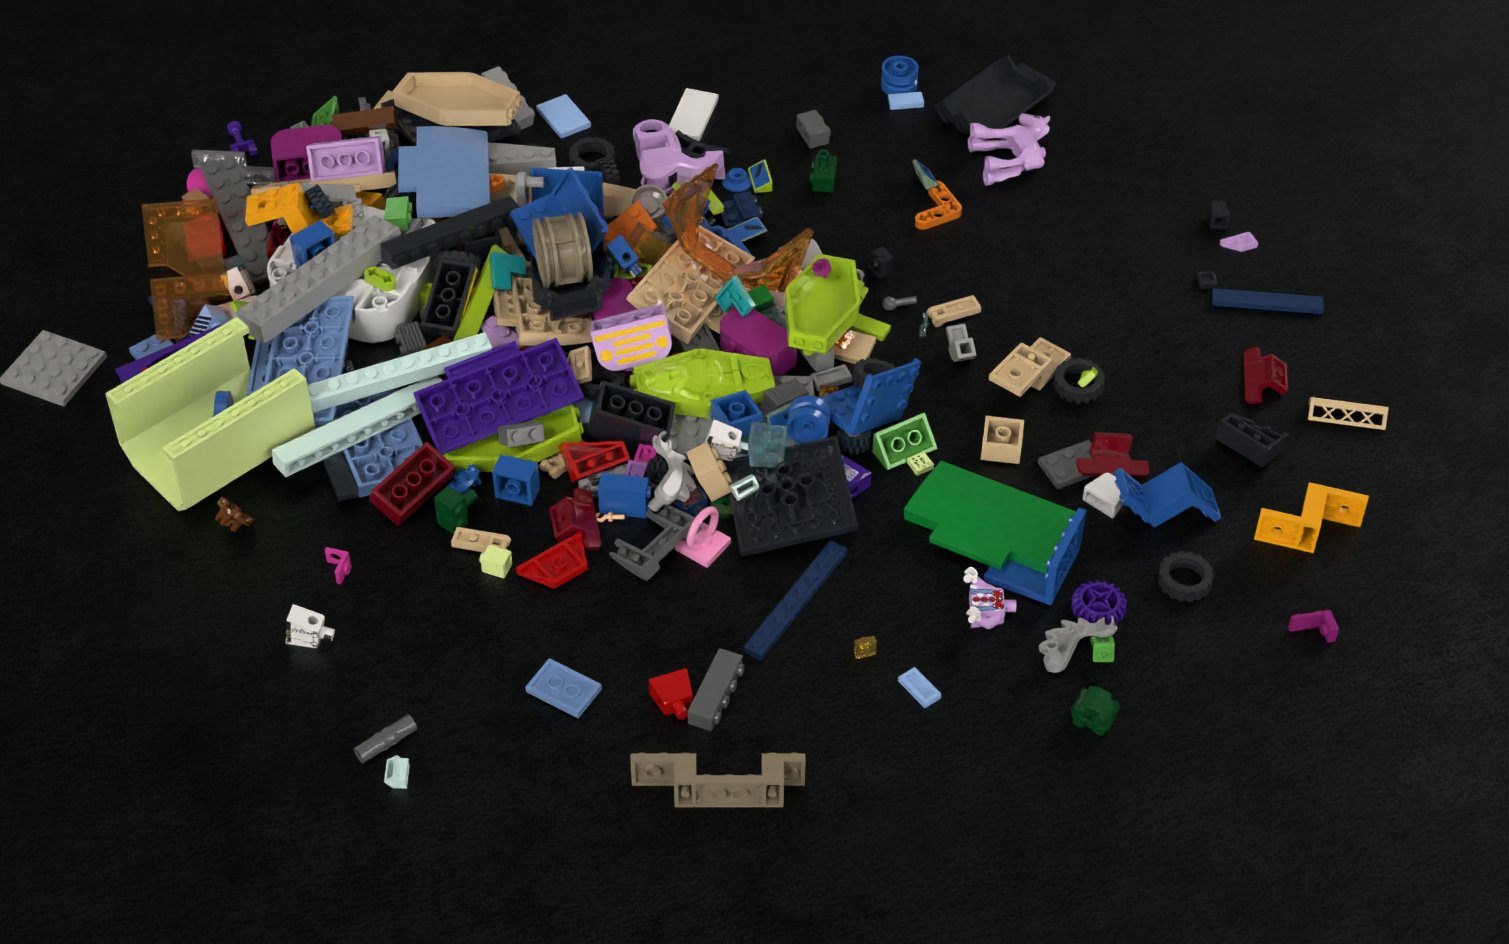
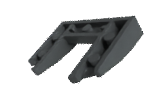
[609,505,701,581]

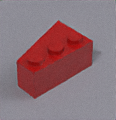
[558,441,630,482]

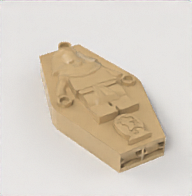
[392,72,523,126]

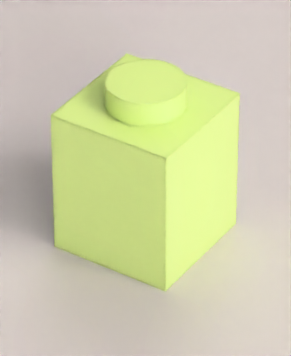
[479,545,512,578]

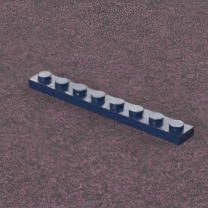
[744,540,847,661]

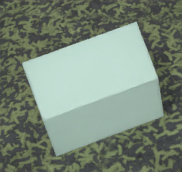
[730,474,759,501]
[384,755,410,789]

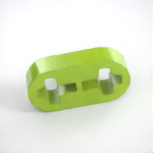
[364,266,396,292]

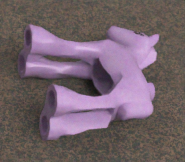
[968,113,1050,186]

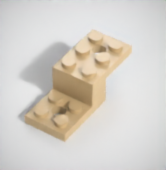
[989,337,1071,397]

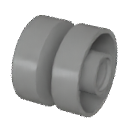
[630,185,669,223]

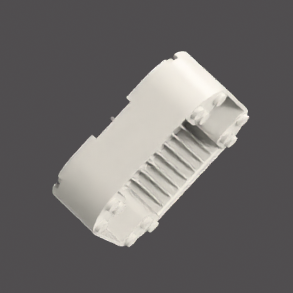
[267,203,443,343]

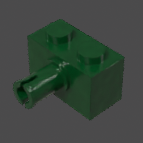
[809,150,837,192]
[434,486,478,534]

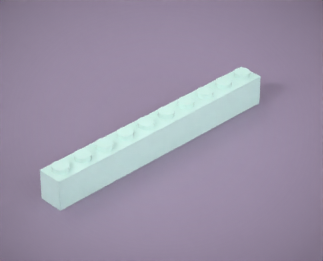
[307,332,492,413]
[272,375,443,477]

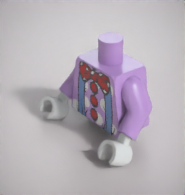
[964,567,1016,629]

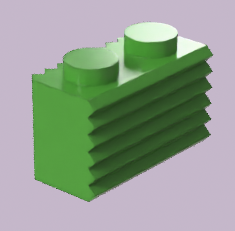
[384,196,414,231]

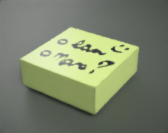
[907,451,934,476]

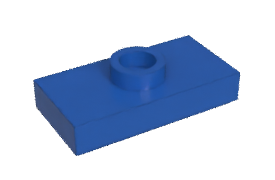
[386,150,399,170]

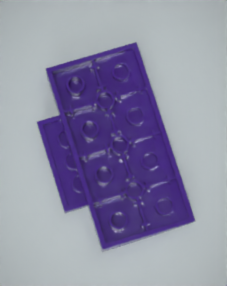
[413,338,585,455]

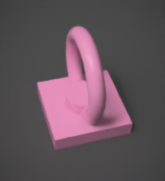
[675,506,731,568]

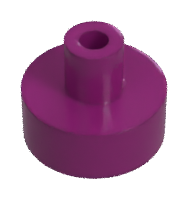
[812,259,832,278]

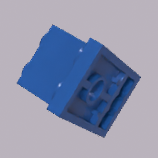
[1114,462,1221,527]

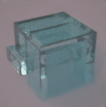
[748,422,788,467]

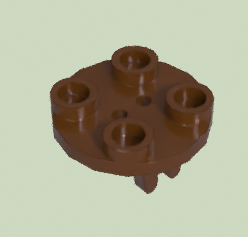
[215,497,254,532]

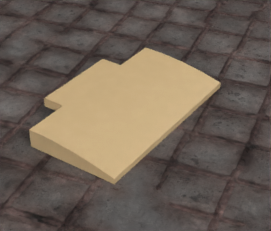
[251,169,396,194]
[626,221,755,344]
[493,261,593,346]

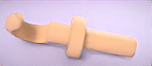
[596,512,625,522]

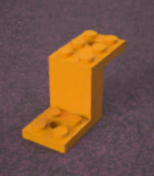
[245,182,353,239]
[1254,482,1369,553]

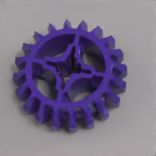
[1071,579,1127,626]

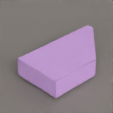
[1220,232,1258,252]

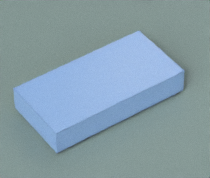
[888,92,924,110]
[898,667,941,708]

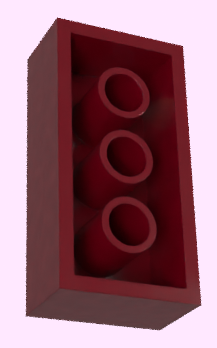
[370,441,455,526]

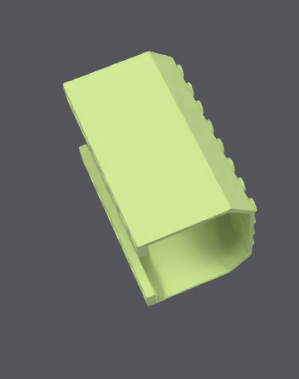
[105,317,316,511]

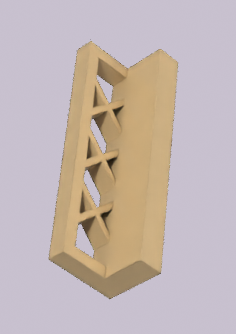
[1308,397,1389,430]

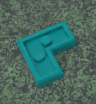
[490,252,526,291]
[715,275,756,317]

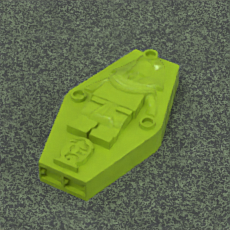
[784,254,860,356]
[630,349,775,418]
[442,404,584,472]

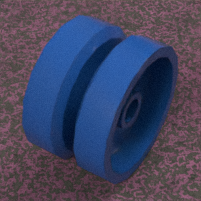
[881,55,919,94]
[786,395,831,444]

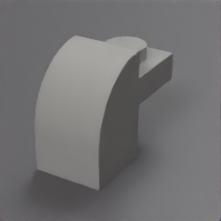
[946,324,977,362]

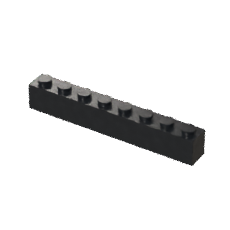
[380,196,520,270]

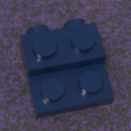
[719,191,763,229]

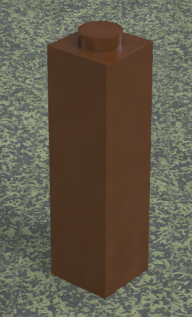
[330,106,399,137]

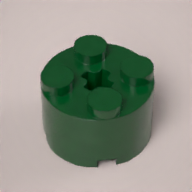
[1071,686,1120,736]

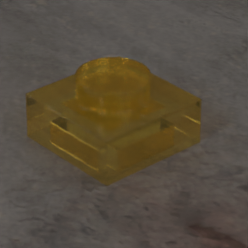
[854,636,877,659]

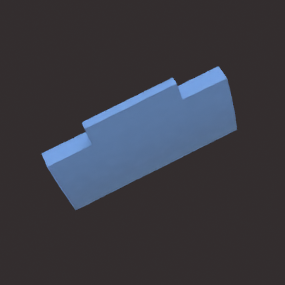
[398,126,490,218]
[246,296,354,426]
[315,387,423,498]

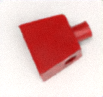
[649,668,693,719]

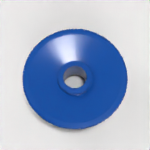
[722,168,752,192]

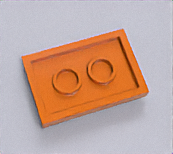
[605,200,659,250]

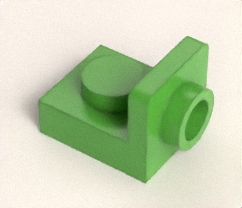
[1090,635,1115,662]

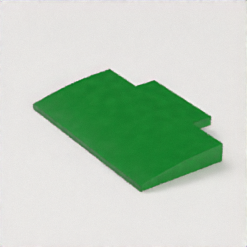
[904,461,1076,574]

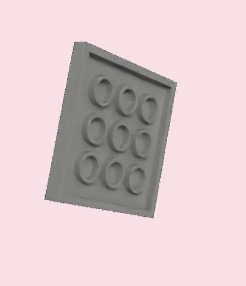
[0,330,107,406]

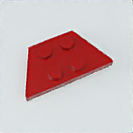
[516,531,588,589]

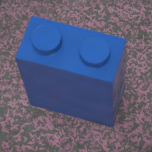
[598,473,652,518]

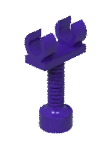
[227,121,257,160]

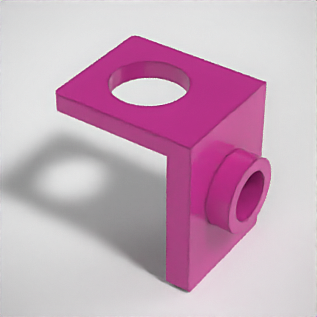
[325,547,351,585]

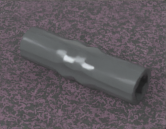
[354,714,417,763]

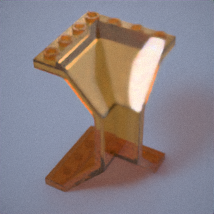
[662,163,814,293]
[142,198,229,343]

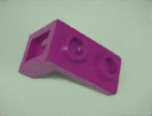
[1288,610,1339,643]

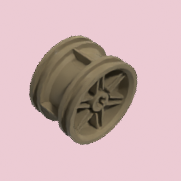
[533,211,593,289]

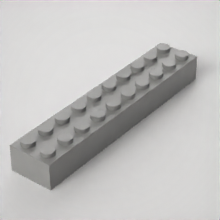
[235,215,401,344]

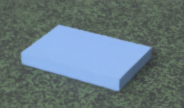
[536,94,591,139]

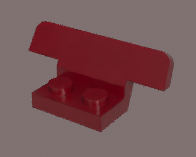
[1244,347,1288,404]
[1076,432,1150,478]
[549,488,602,550]

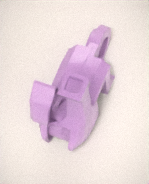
[633,119,725,195]

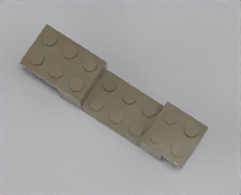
[631,752,805,807]

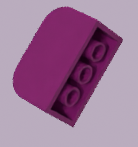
[271,125,342,182]
[590,278,638,321]
[720,307,798,376]

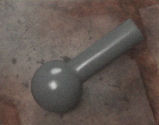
[882,296,917,310]

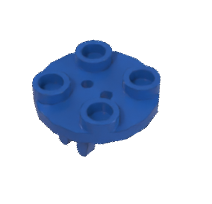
[447,464,482,495]

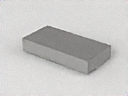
[810,364,852,391]

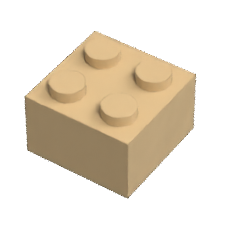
[981,416,1024,464]
[686,442,732,502]

